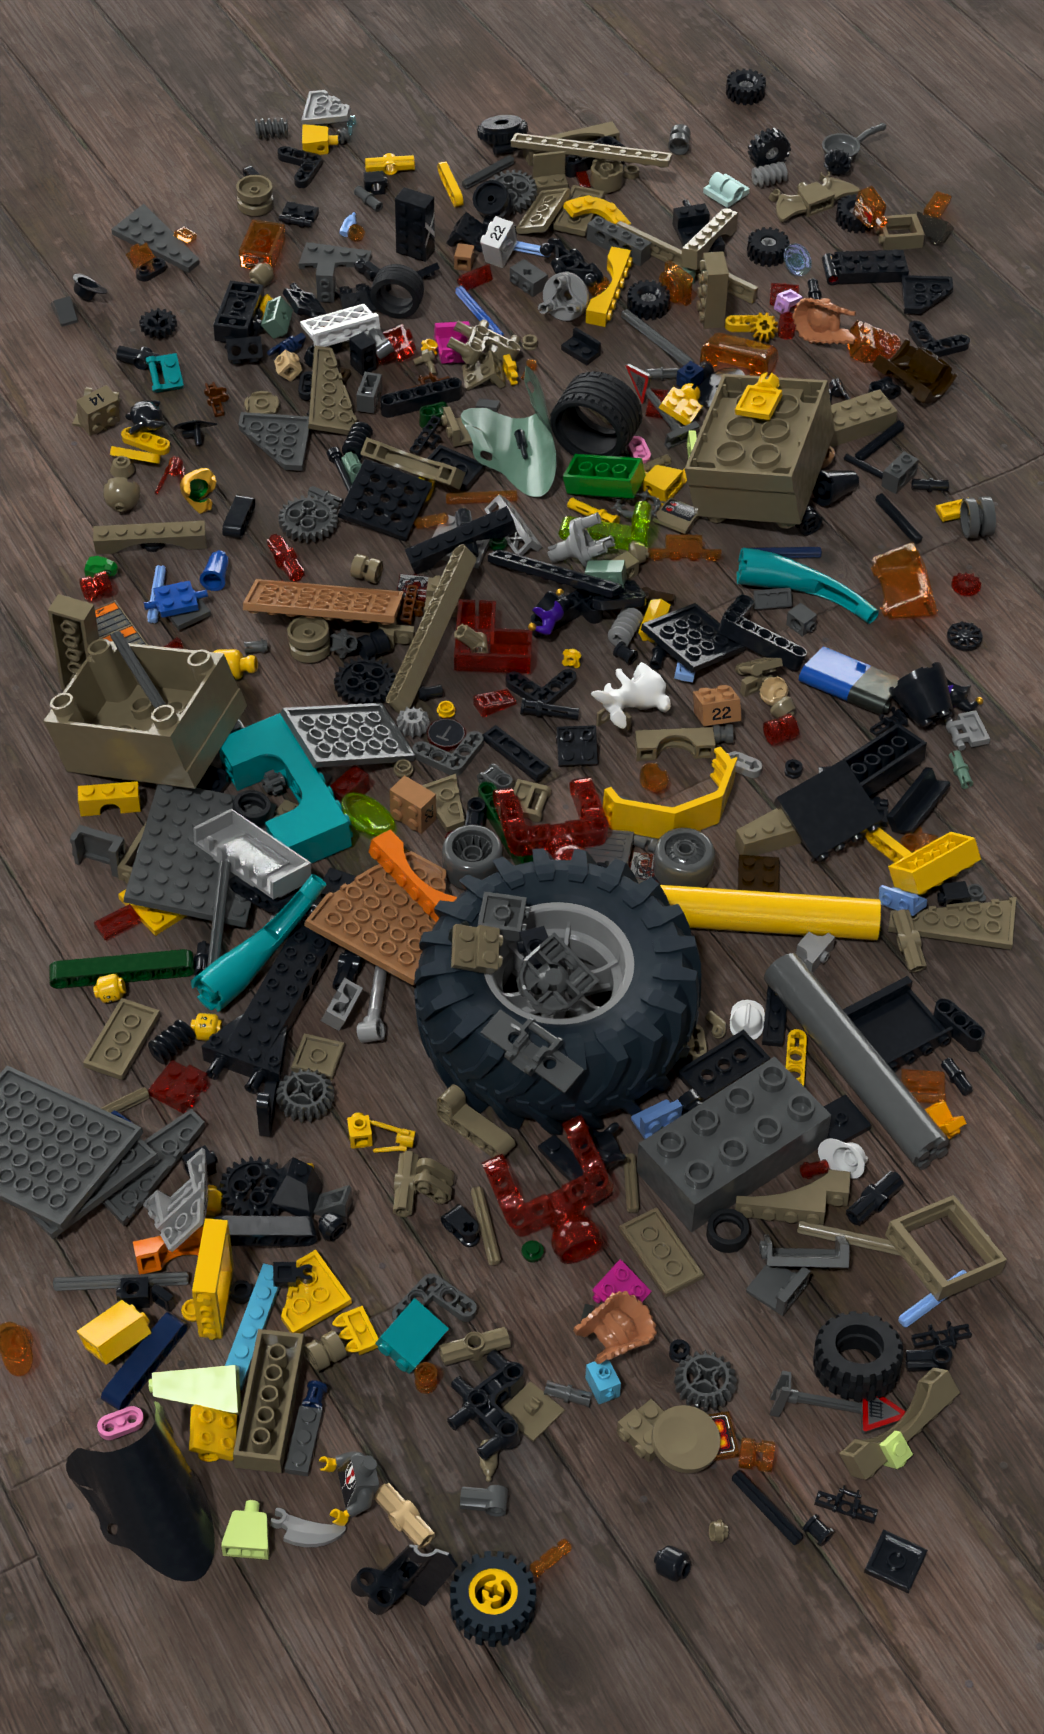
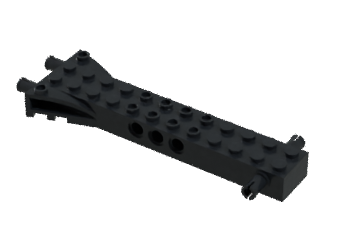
[201,867,357,1094]

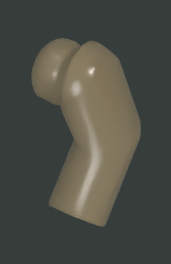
[705,1011,726,1038]

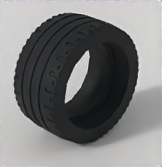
[371,264,424,319]

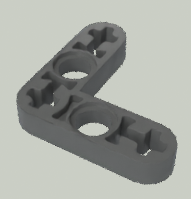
[413,731,484,776]
[392,1273,477,1322]

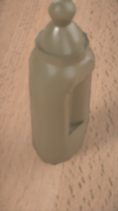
[480,1439,498,1482]

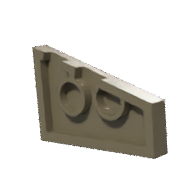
[422,774,465,832]

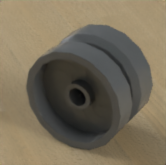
[960,496,996,538]

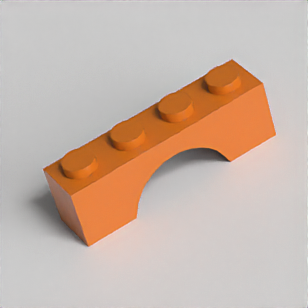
[133,1226,204,1275]

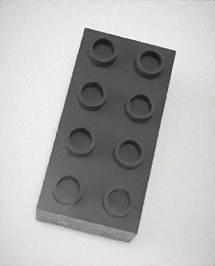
[636,1057,831,1233]

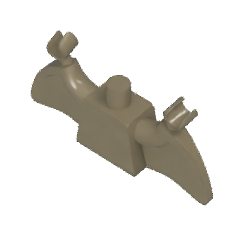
[769,171,860,222]

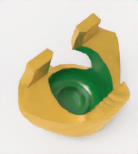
[180,468,216,514]

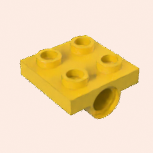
[189,1404,237,1462]

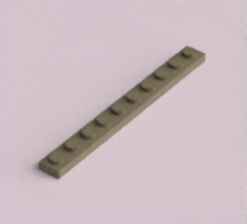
[511,133,672,168]
[616,221,758,304]

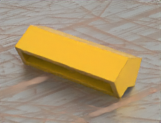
[638,599,671,643]

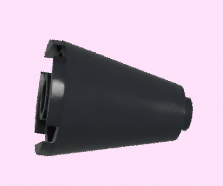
[812,470,859,506]

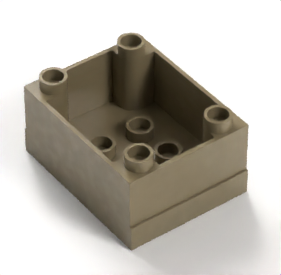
[685,374,835,528]
[44,639,247,789]

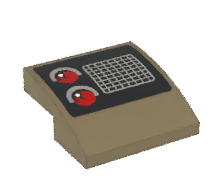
[653,498,701,534]

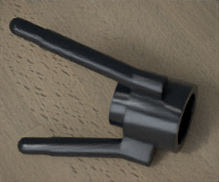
[829,378,850,403]

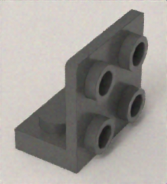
[746,1264,810,1316]

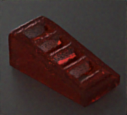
[473,689,517,717]

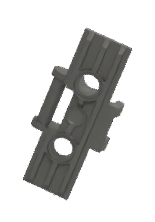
[481,1010,584,1094]

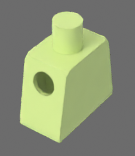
[221,1500,269,1560]

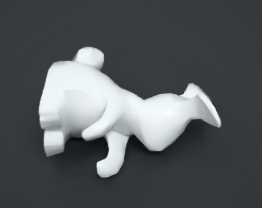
[591,662,671,729]

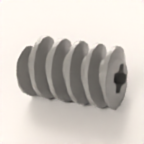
[751,162,788,187]
[608,608,643,646]

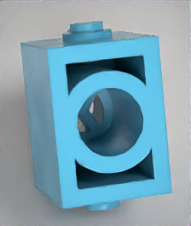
[585,1360,621,1404]

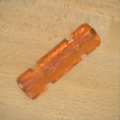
[414,512,449,529]
[530,1539,572,1577]

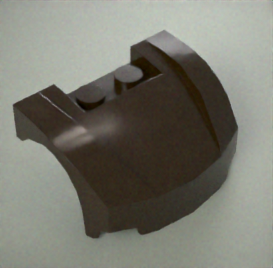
[872,339,958,403]

